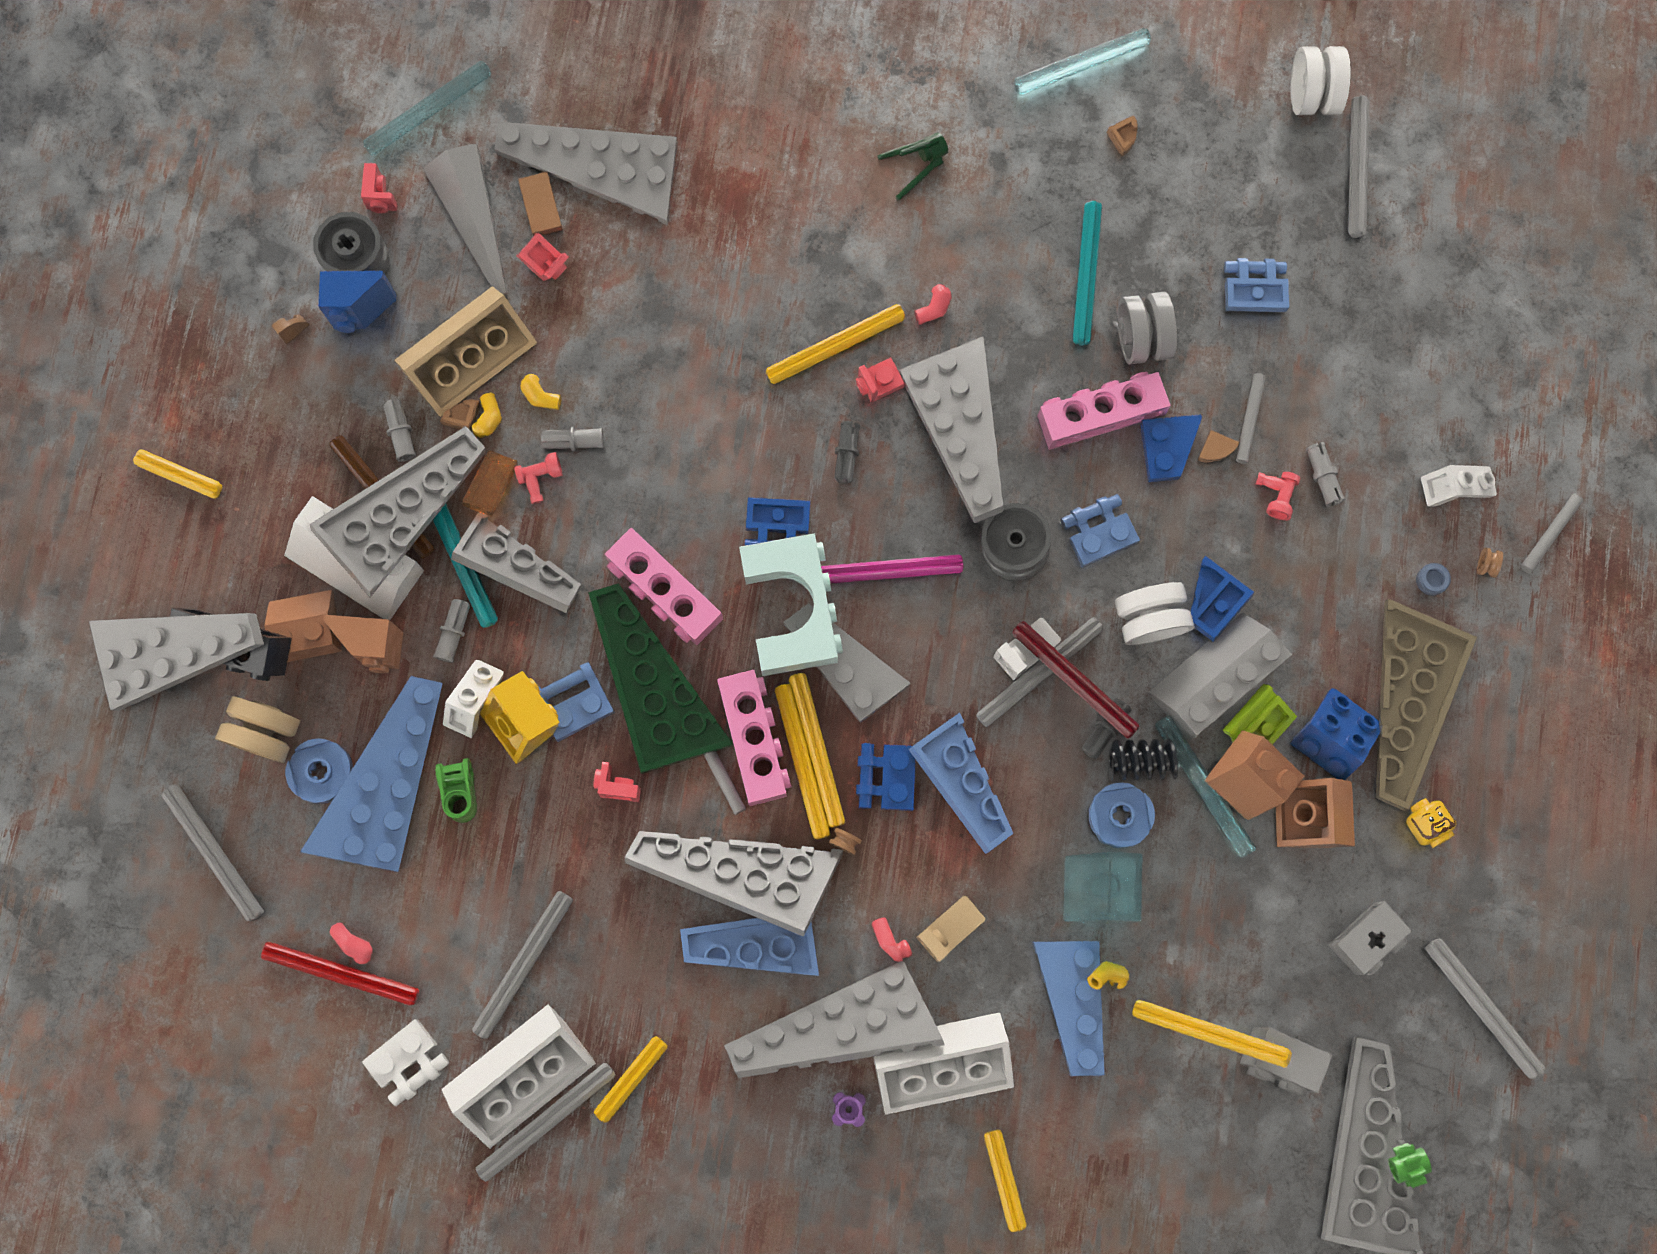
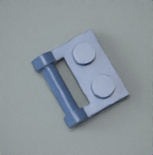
[538,662,615,742]

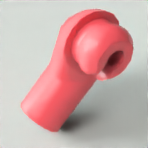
[871,918,912,962]

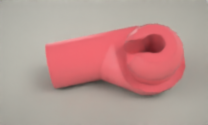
[914,284,951,325]
[329,922,373,964]

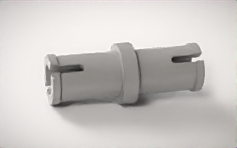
[1305,442,1346,507]

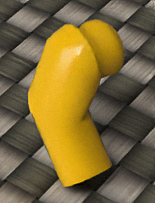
[520,374,561,410]
[472,393,502,438]
[1087,961,1130,990]

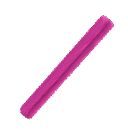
[821,555,964,584]

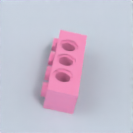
[1037,372,1171,450]
[605,528,723,646]
[717,669,791,806]

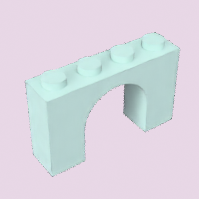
[739,533,843,676]

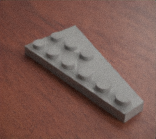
[495,122,677,225]
[899,336,1003,523]
[310,426,485,598]
[89,613,264,711]
[625,831,843,937]
[724,961,945,1078]
[1321,1037,1423,1254]

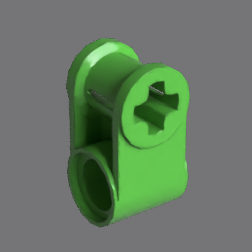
[436,758,477,823]

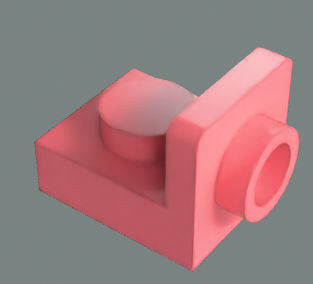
[361,163,397,214]
[855,358,905,403]
[593,762,641,802]

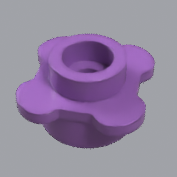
[832,1092,866,1127]

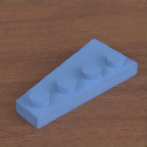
[909,713,1013,854]
[680,918,819,976]
[1033,941,1105,1076]

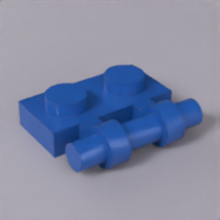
[745,497,810,546]
[856,743,915,811]

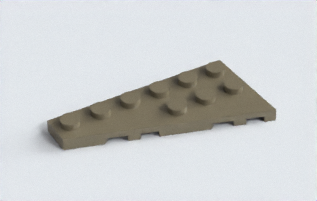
[1375,599,1477,811]

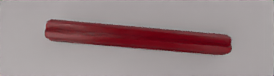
[1012,621,1140,739]

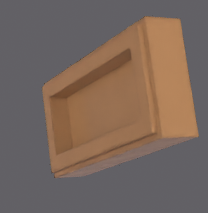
[518,172,563,236]

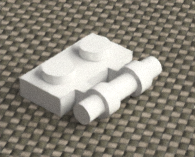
[362,1019,449,1106]

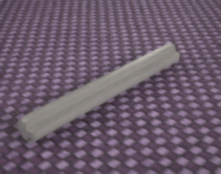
[1348,95,1369,238]
[976,617,1104,727]
[162,785,263,922]
[472,891,573,1039]
[1425,938,1545,1079]
[475,1063,615,1182]

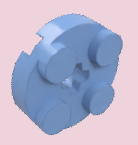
[285,738,353,804]
[1088,782,1155,848]

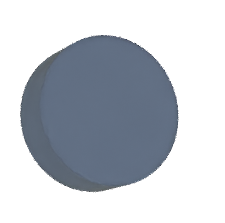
[1416,563,1451,596]

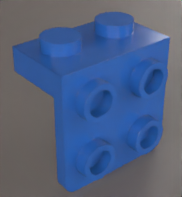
[1290,688,1380,780]

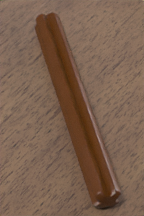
[329,435,435,559]

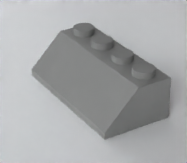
[1148,613,1292,741]

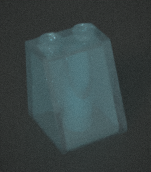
[1063,852,1142,925]

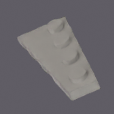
[451,510,581,613]
[783,603,911,723]

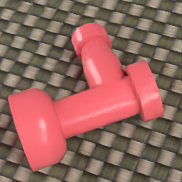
[514,452,563,504]
[1256,472,1301,520]

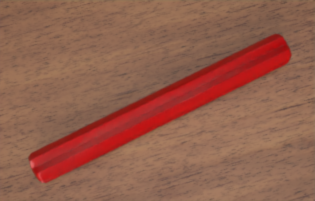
[261,942,419,1005]

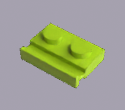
[1222,684,1297,745]

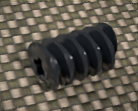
[1108,739,1178,781]

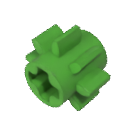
[1388,1143,1432,1188]

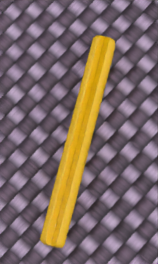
[766,304,905,384]
[789,673,845,828]
[775,684,830,839]
[1132,1000,1292,1068]

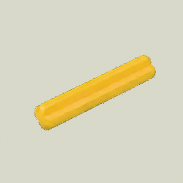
[133,449,222,499]
[594,1036,668,1123]
[984,1130,1027,1232]

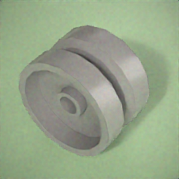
[1118,291,1177,365]

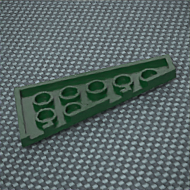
[588,583,734,774]

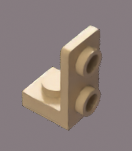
[916,896,985,962]

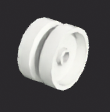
[1291,46,1350,115]
[1115,582,1195,645]

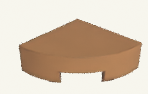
[1107,115,1138,157]
[271,315,310,344]
[440,399,480,432]
[1198,430,1240,463]

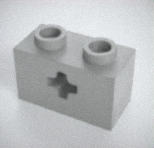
[1328,901,1412,976]

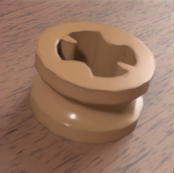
[1477,547,1503,578]
[829,828,862,855]

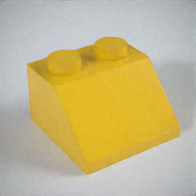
[480,671,560,764]

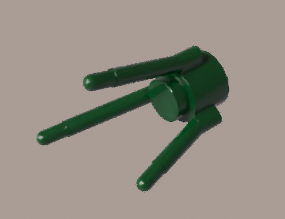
[878,132,949,201]

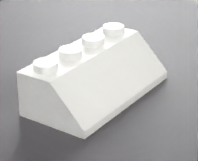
[284,496,424,620]
[441,1004,596,1149]
[873,1013,1014,1115]

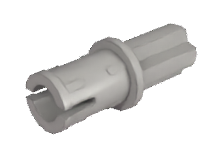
[383,399,416,462]
[541,427,604,451]
[433,599,470,663]

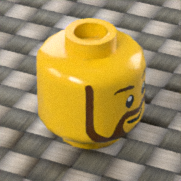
[1406,798,1457,849]

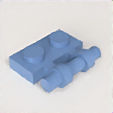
[1224,258,1289,312]
[1060,494,1140,568]

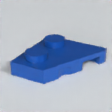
[1140,415,1202,482]
[1191,556,1254,642]

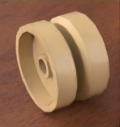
[215,696,300,763]

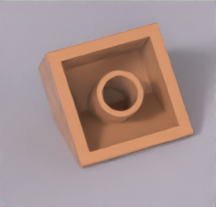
[264,590,342,662]
[324,615,403,673]
[1204,730,1304,820]
[1276,778,1355,848]

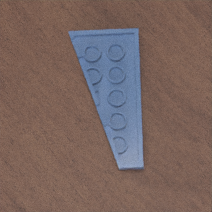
[300,676,443,872]

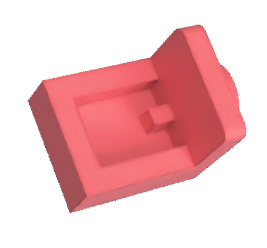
[516,233,569,281]

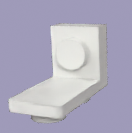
[1421,465,1497,507]
[993,618,1061,681]
[443,660,504,738]

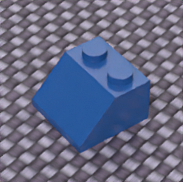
[318,271,397,333]

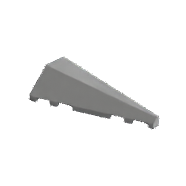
[424,144,508,298]

